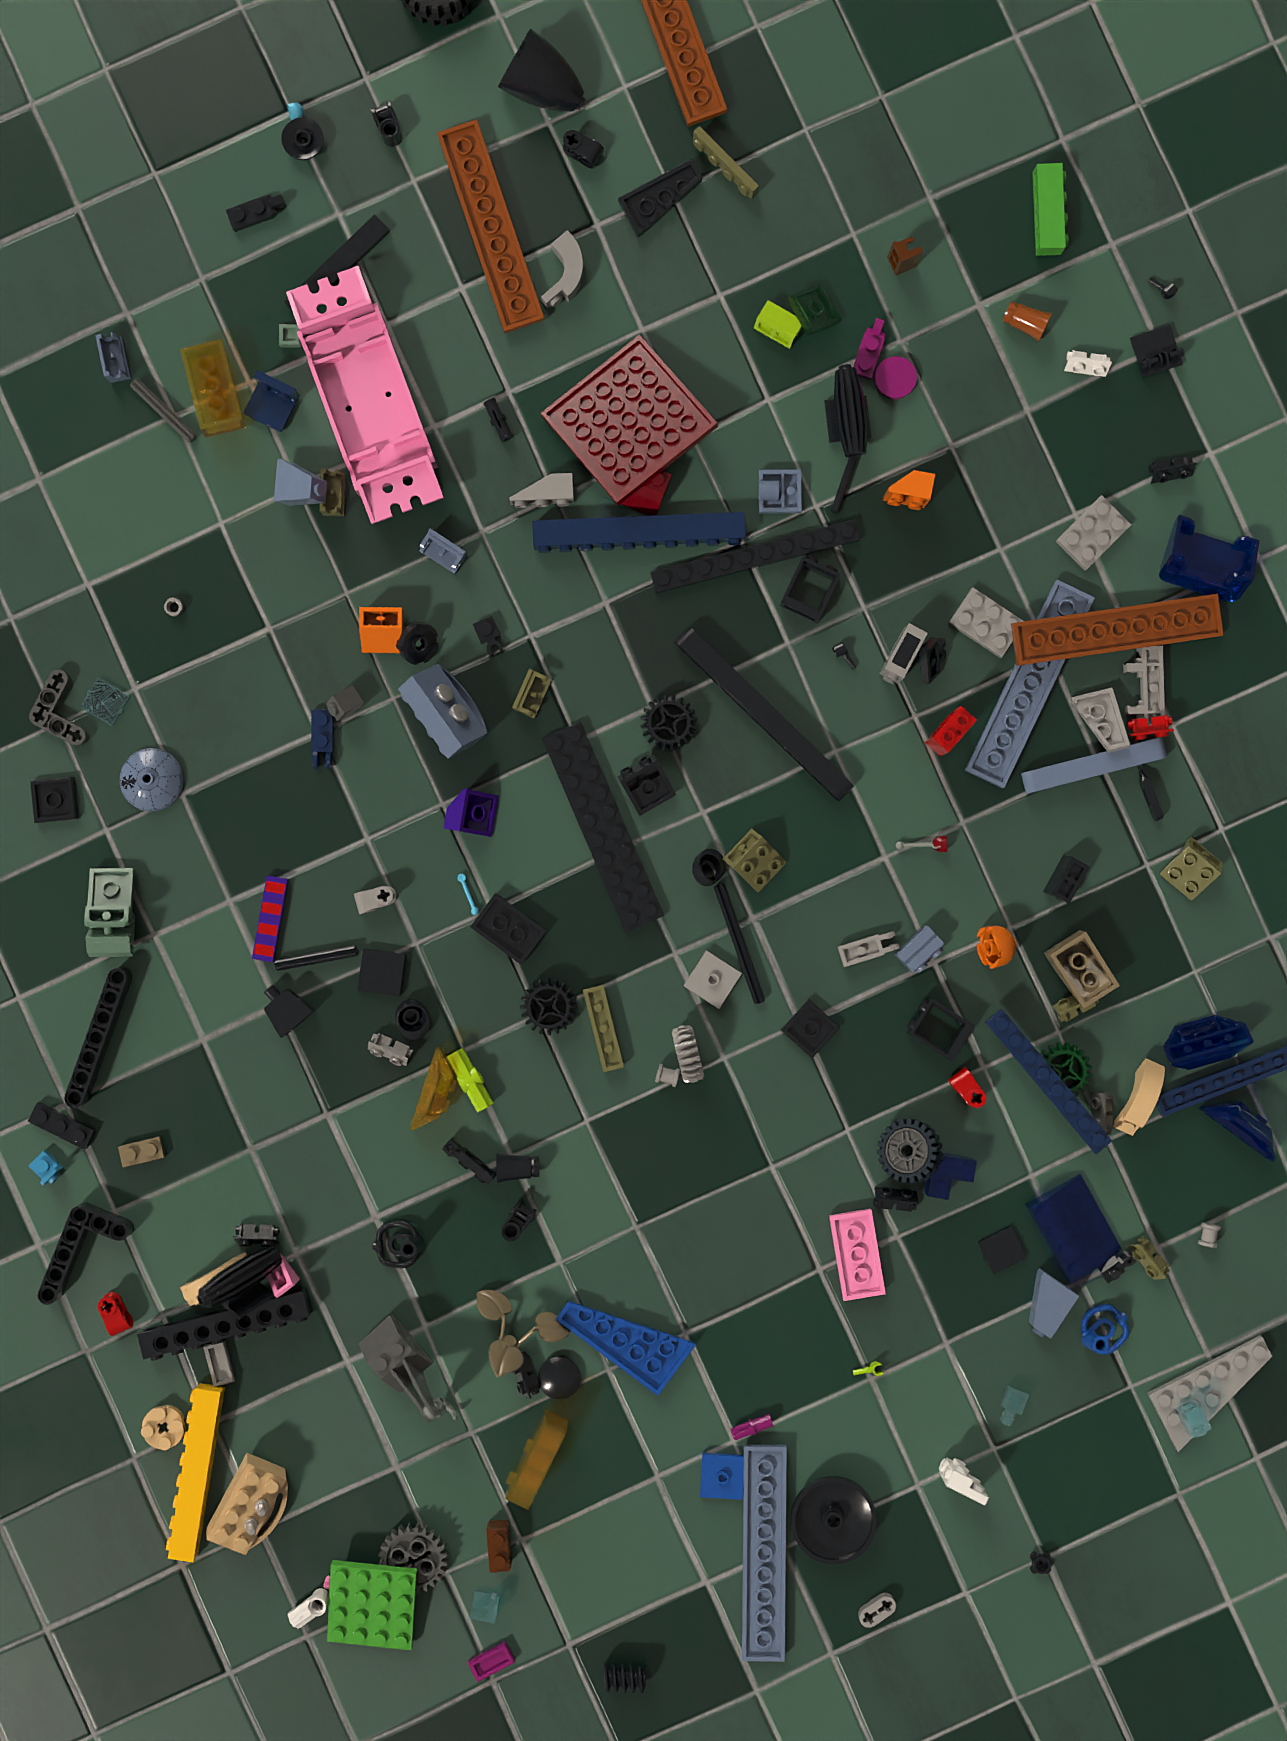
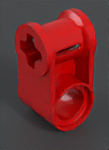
[948,1067,987,1108]
[97,1292,133,1336]

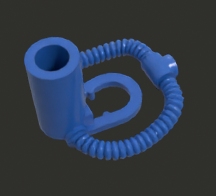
[1081,1304,1130,1355]

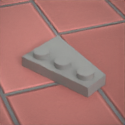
[1070,688,1130,753]

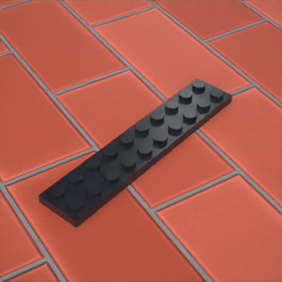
[542,722,664,933]

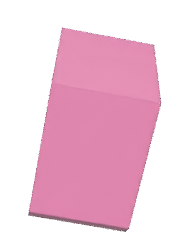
[267,1254,300,1298]

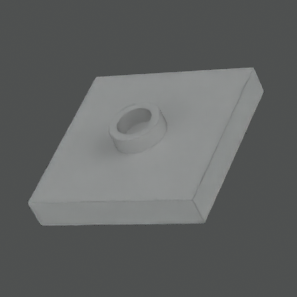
[683,950,742,1009]

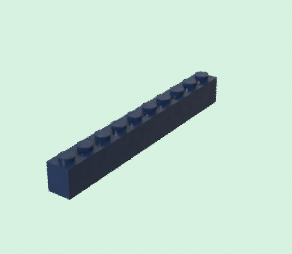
[532,512,745,553]

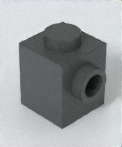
[326,685,364,721]

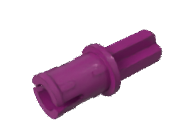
[731,1413,774,1440]

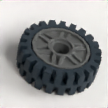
[877,1119,943,1183]

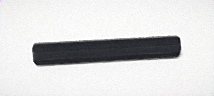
[274,945,358,971]

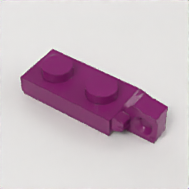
[853,318,886,380]

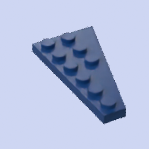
[556,1301,696,1396]

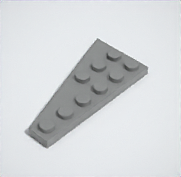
[1147,1336,1272,1452]

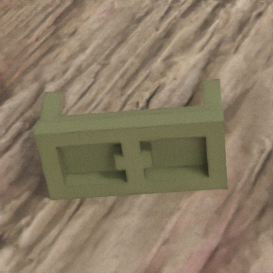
[319,469,345,516]
[512,669,552,719]

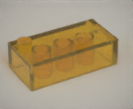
[180,339,246,438]
[505,1409,568,1510]

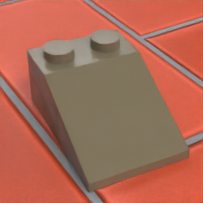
[1044,930,1120,1009]

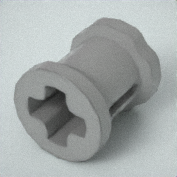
[655,1064,680,1087]
[1198,1222,1221,1248]

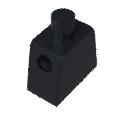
[264,985,316,1038]

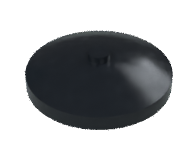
[790,1476,877,1564]

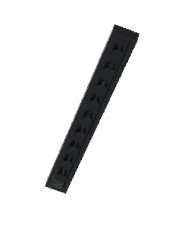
[650,519,860,594]

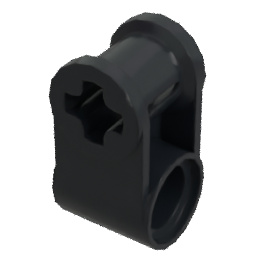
[370,101,402,147]
[563,130,604,169]
[501,1199,537,1242]

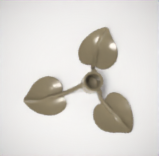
[476,1290,570,1378]

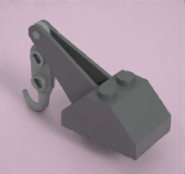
[359,1314,457,1422]

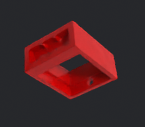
[925,706,977,756]

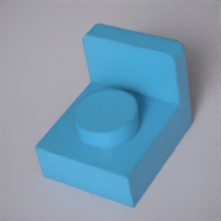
[29,1150,64,1186]

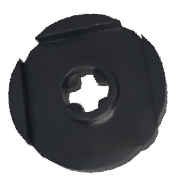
[396,621,438,665]

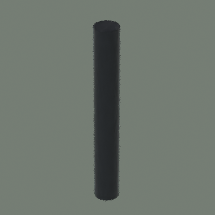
[831,457,858,514]

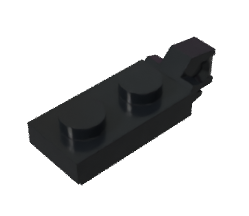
[226,195,286,232]
[442,1138,497,1185]

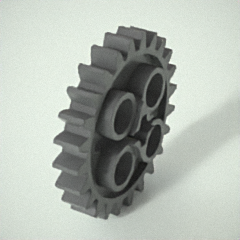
[379,1523,448,1594]

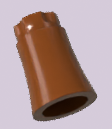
[1002,301,1052,342]

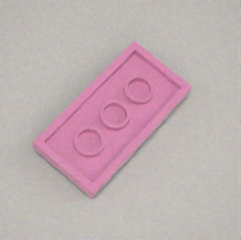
[829,1208,886,1301]

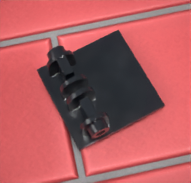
[1130,325,1184,378]

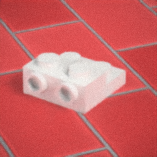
[939,1458,989,1505]

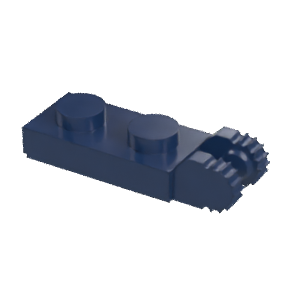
[311,710,334,769]

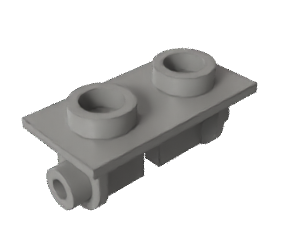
[368,1033,413,1066]

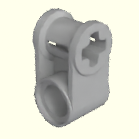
[353,886,397,915]

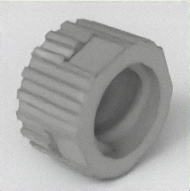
[164,597,185,617]

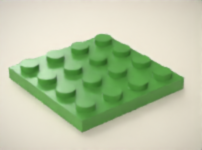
[327,1560,417,1650]

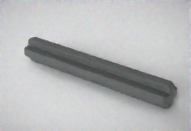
[130,378,197,443]

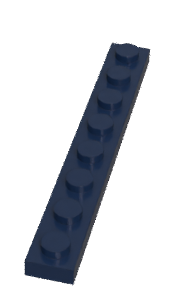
[985,1009,1112,1154]
[1156,1045,1287,1116]

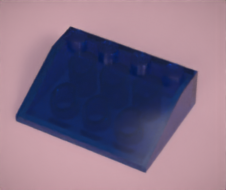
[1025,1174,1122,1284]

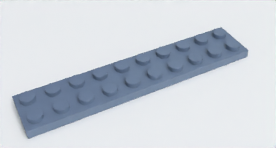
[965,579,1095,789]
[742,1444,787,1662]

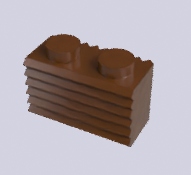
[486,1520,512,1573]

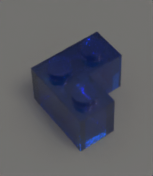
[924,1153,977,1200]

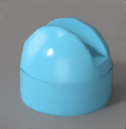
[287,103,304,120]

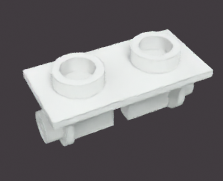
[1064,350,1112,377]

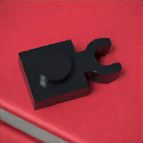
[473,616,503,656]
[1097,1249,1136,1284]

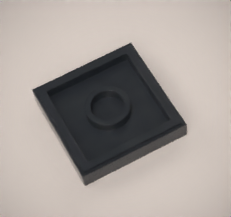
[30,777,79,823]
[357,949,406,996]
[781,999,841,1059]

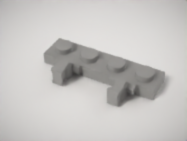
[1123,646,1165,726]

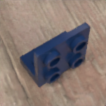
[244,370,300,432]

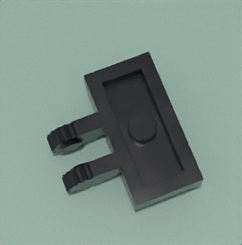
[919,637,946,685]

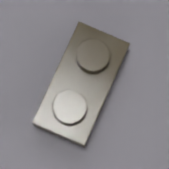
[118,1136,166,1167]

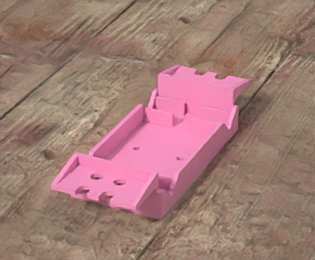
[286,266,444,524]

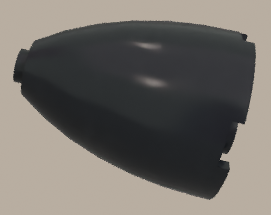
[498,28,586,112]

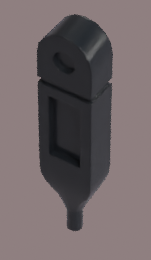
[1137,765,1164,821]

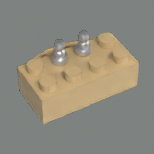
[206,1453,288,1555]

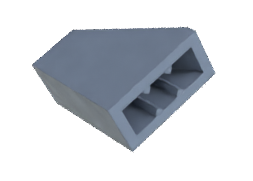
[274,459,327,506]
[1029,1268,1079,1339]

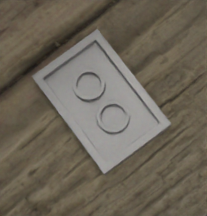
[1055,495,1131,570]
[948,587,1023,658]

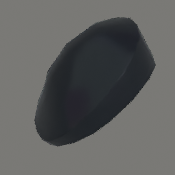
[692,849,725,886]
[395,999,430,1040]

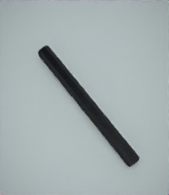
[714,883,765,1004]

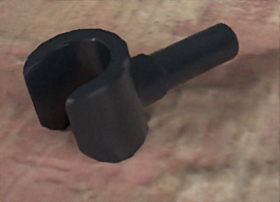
[1148,277,1178,299]
[832,644,857,670]

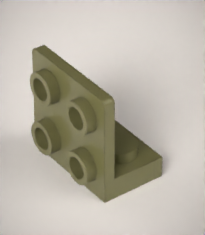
[723,829,786,892]
[1160,837,1223,900]

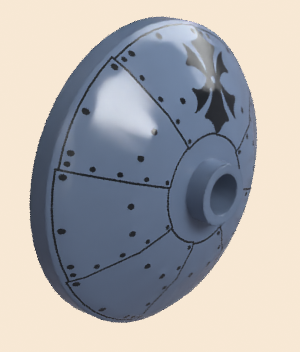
[120,748,184,812]

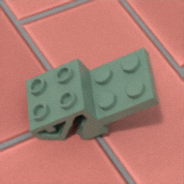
[84,868,135,957]

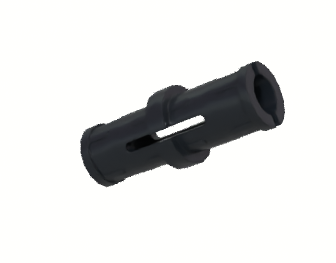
[483,398,514,442]

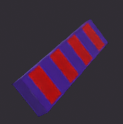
[252,875,289,962]

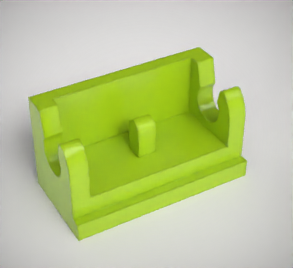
[754,300,804,349]

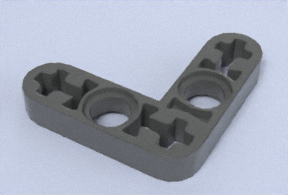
[29,669,89,746]

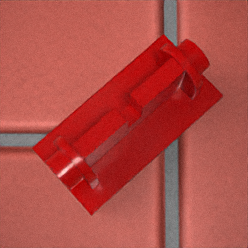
[1127,715,1174,740]

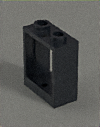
[779,556,841,623]
[906,997,975,1062]

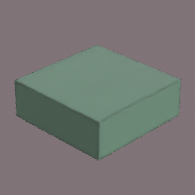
[279,324,301,347]

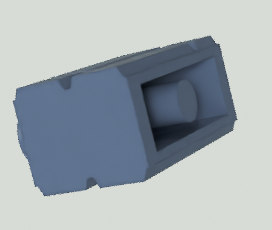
[894,925,944,973]

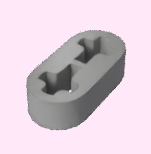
[858,1593,896,1628]

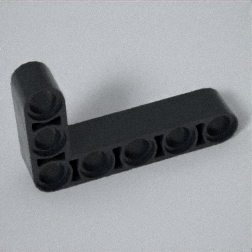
[37,1203,134,1305]

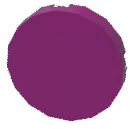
[874,356,917,400]

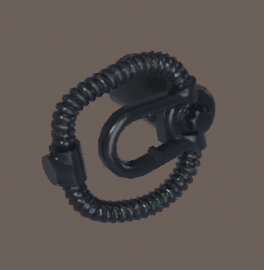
[372,1220,425,1269]

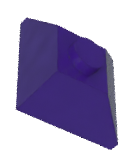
[443,789,499,837]

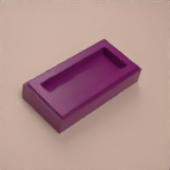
[467,1641,515,1682]

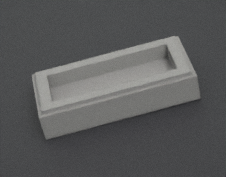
[203,1340,236,1387]

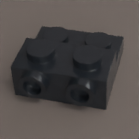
[617,755,676,816]

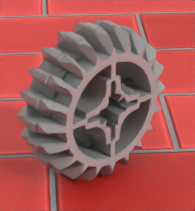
[672,1025,704,1083]

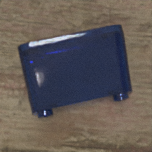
[1159,515,1260,602]

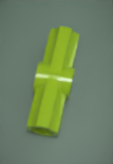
[447,1048,494,1112]

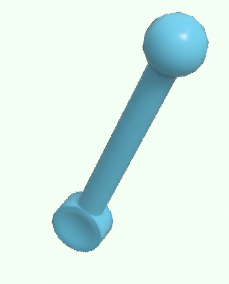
[457,874,479,915]

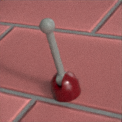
[896,836,947,853]

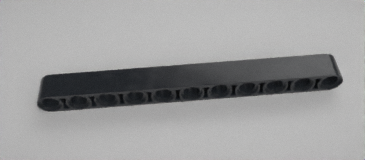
[674,627,854,802]

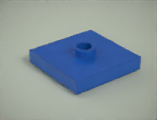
[700,1452,744,1500]

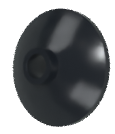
[281,117,324,160]

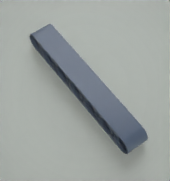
[1021,737,1167,794]

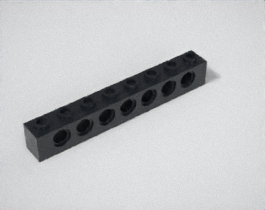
[137,1287,313,1361]

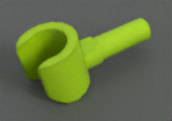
[853,1361,884,1376]

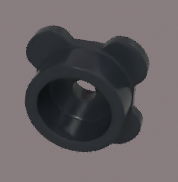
[1030,1552,1051,1574]

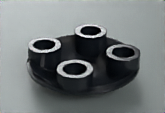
[538,1356,580,1399]

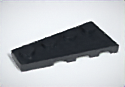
[618,159,702,238]

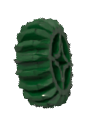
[1041,1042,1092,1097]

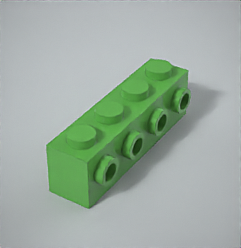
[1033,163,1069,256]

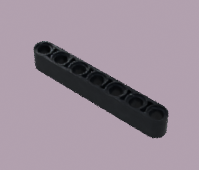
[64,967,132,1108]

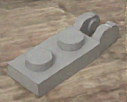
[837,931,899,967]

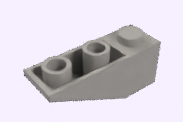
[509,473,574,508]

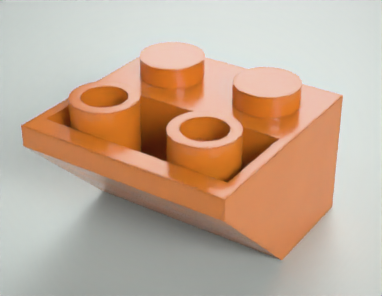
[883,470,935,510]
[359,607,405,653]

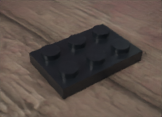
[470,893,547,965]

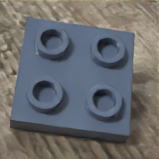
[758,469,802,514]

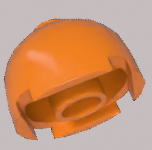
[976,925,1017,969]

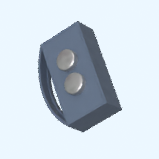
[398,664,487,759]

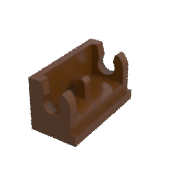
[887,237,923,276]

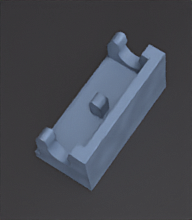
[95,332,131,383]
[419,529,468,574]

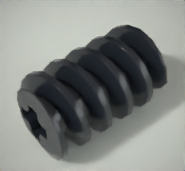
[603,1663,647,1693]

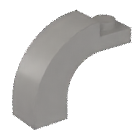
[541,230,584,310]

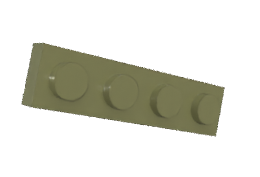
[693,126,759,199]
[583,985,624,1072]

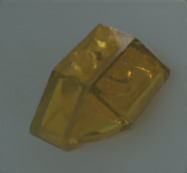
[409,1046,457,1130]

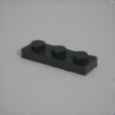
[27,1102,96,1150]

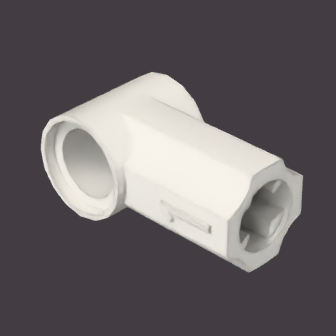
[287,1588,329,1629]

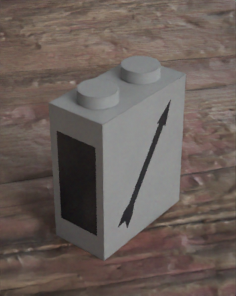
[879,623,928,684]

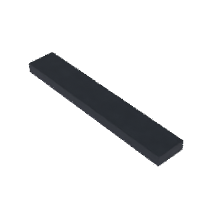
[284,214,390,311]

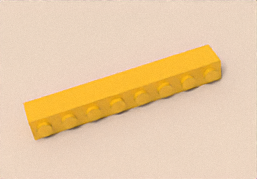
[166,1383,225,1563]

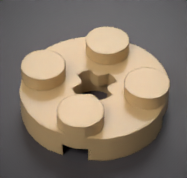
[141,1405,186,1450]

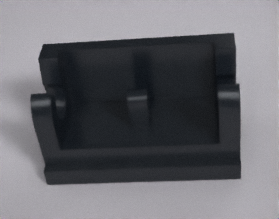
[1043,855,1090,904]

